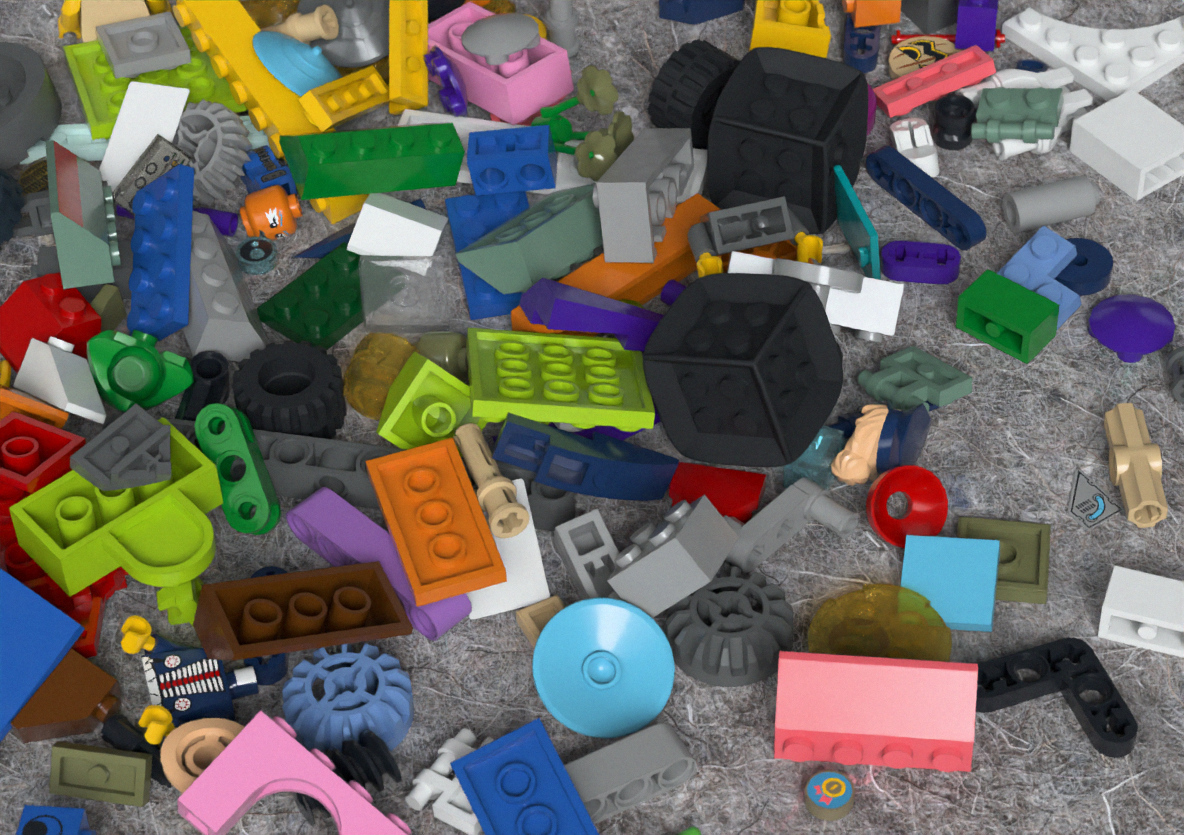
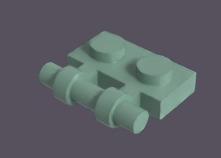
[971,87,1064,144]
[858,346,972,412]

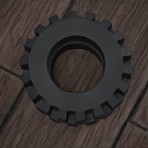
[648,39,740,149]
[232,340,347,439]

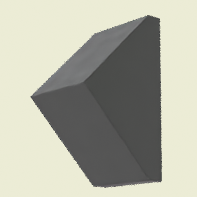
[901,0,959,34]

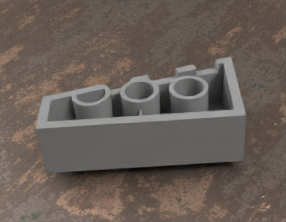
[593,128,694,263]

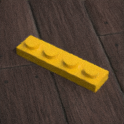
[298,65,390,132]

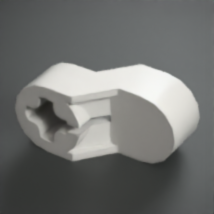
[890,118,940,178]

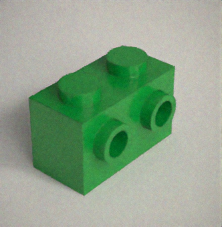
[956,269,1060,364]

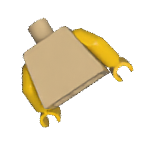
[58,0,175,43]

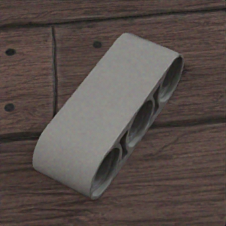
[564,723,697,824]

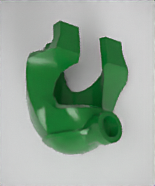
[87,330,194,413]

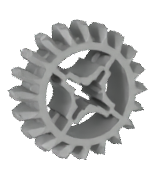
[171,100,253,208]

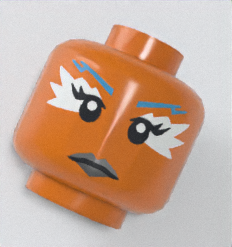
[239,185,303,243]

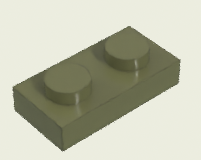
[49,741,152,807]

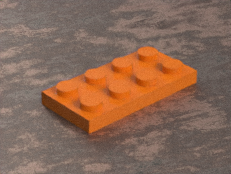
[365,437,507,607]

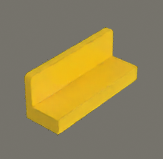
[389,0,428,116]

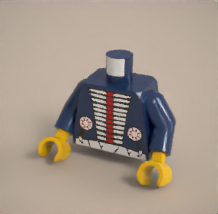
[121,615,259,746]

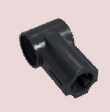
[175,351,230,421]

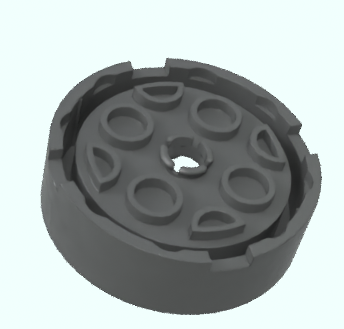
[0,42,62,170]

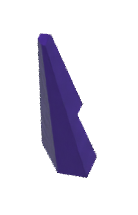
[519,277,664,351]

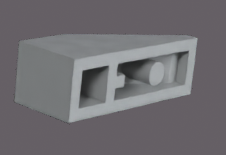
[553,508,623,601]

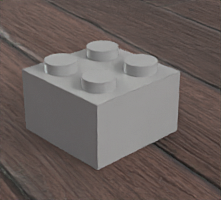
[607,495,739,618]

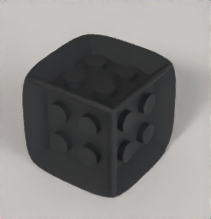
[707,47,868,234]
[643,273,843,468]

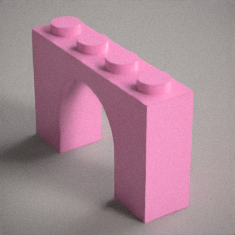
[178,710,412,835]

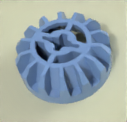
[282,643,414,754]

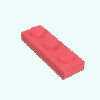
[873,45,996,118]

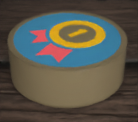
[804,770,855,821]

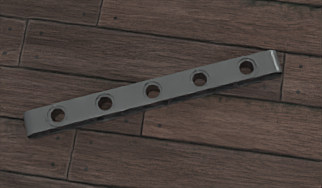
[102,414,575,531]

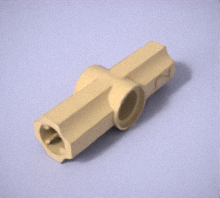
[1103,403,1168,528]

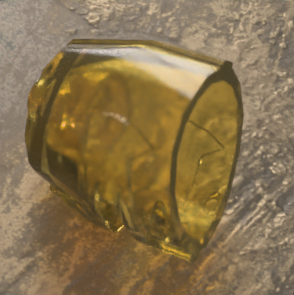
[343,332,421,421]

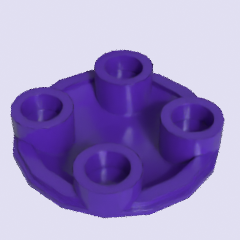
[423,45,468,118]
[1088,294,1175,363]

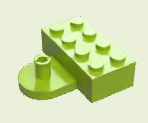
[9,417,223,597]

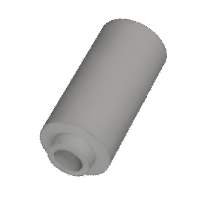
[1003,175,1100,233]

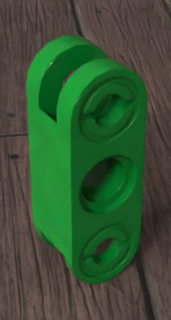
[194,403,281,536]

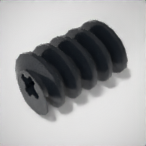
[292,730,402,826]

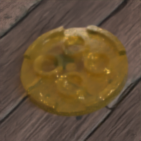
[808,584,952,662]

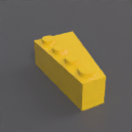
[749,0,831,58]

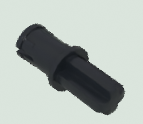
[101,714,173,788]

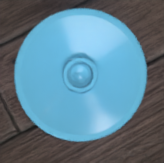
[253,31,342,97]
[532,597,675,738]

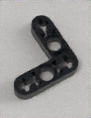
[976,637,1138,758]

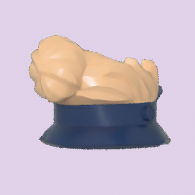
[831,400,931,486]

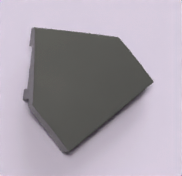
[70,404,171,491]

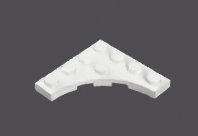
[1002,7,1184,101]

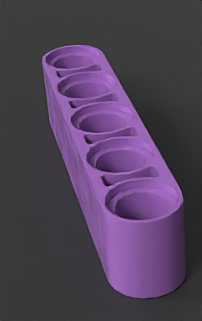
[286,487,472,641]

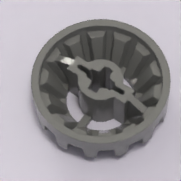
[666,567,794,687]

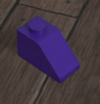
[955,0,998,51]

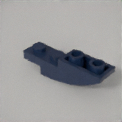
[492,412,679,501]

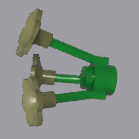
[530,65,634,182]

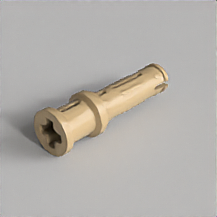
[260,5,339,45]
[453,423,530,538]

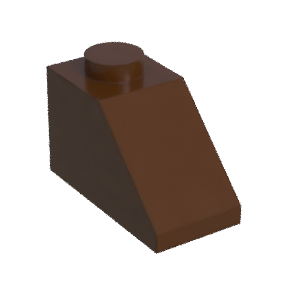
[10,648,122,743]

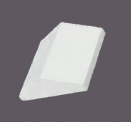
[347,193,449,278]

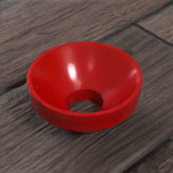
[866,465,948,549]

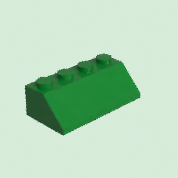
[279,123,465,200]

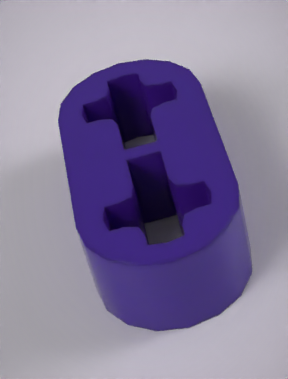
[881,241,961,285]

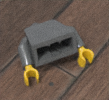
[688,196,823,278]

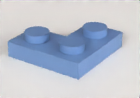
[997,225,1082,330]

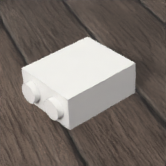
[1070,89,1184,201]

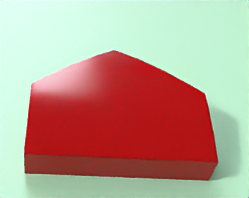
[669,462,766,524]

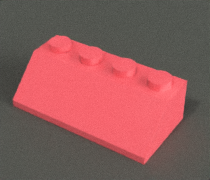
[774,651,978,772]

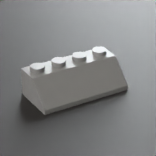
[183,211,269,362]

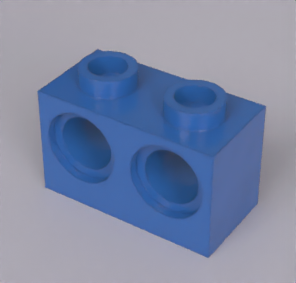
[467,125,557,196]

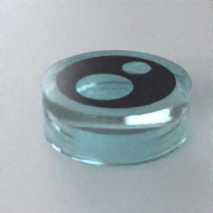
[236,237,278,275]

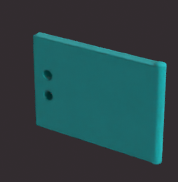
[834,165,881,280]

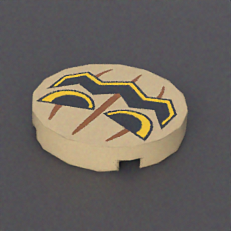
[888,36,962,80]

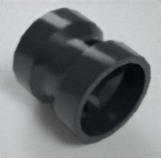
[933,95,975,150]

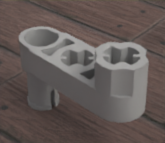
[723,477,859,573]

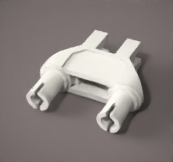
[955,67,1093,160]

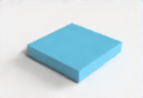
[897,535,1001,632]

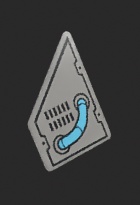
[1067,469,1124,531]

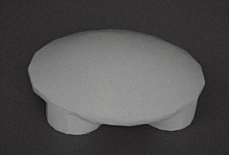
[462,13,540,65]

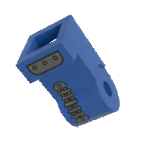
[240,145,297,196]

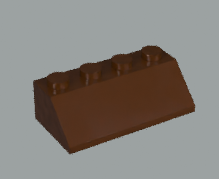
[193,561,413,661]

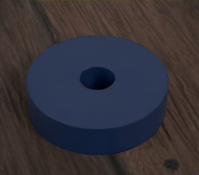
[1055,238,1113,296]

